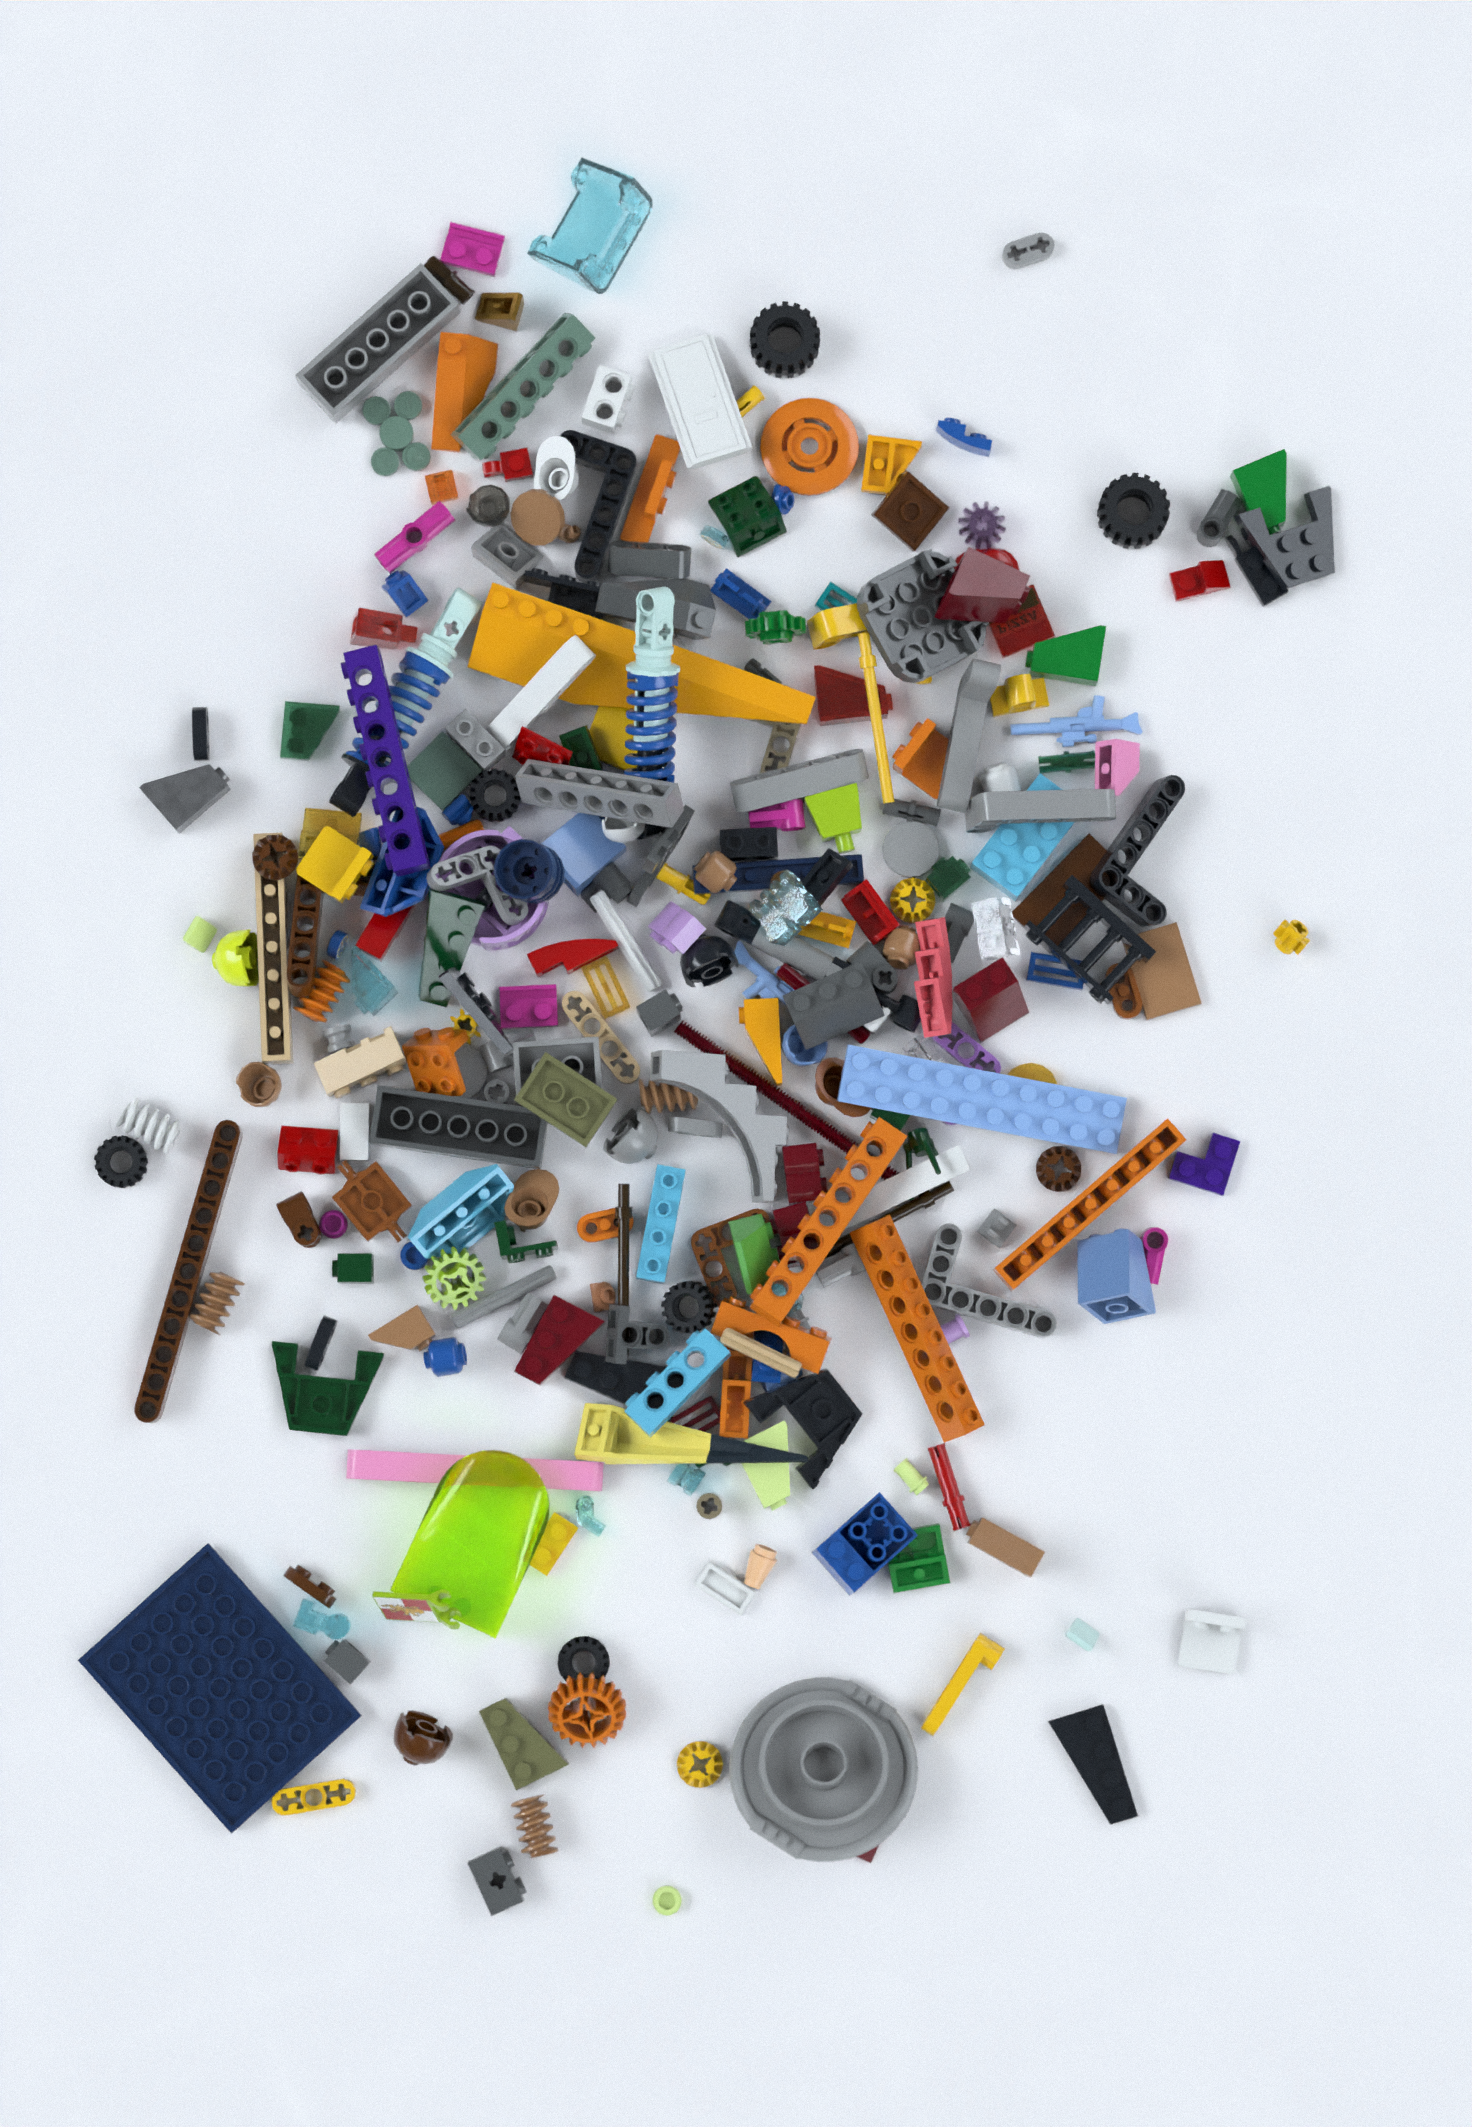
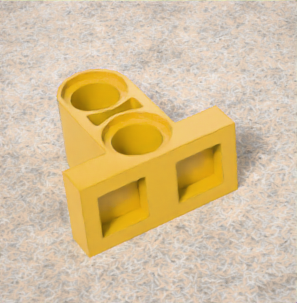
[990,674,1049,717]

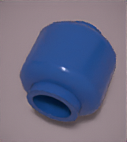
[423,1337,467,1377]

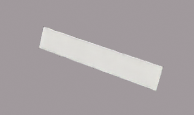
[811,1145,971,1230]

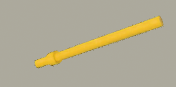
[858,633,894,804]

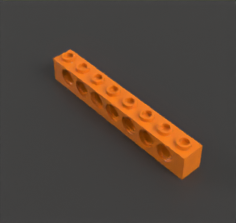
[749,1117,907,1327]
[993,1118,1186,1292]
[849,1215,985,1443]

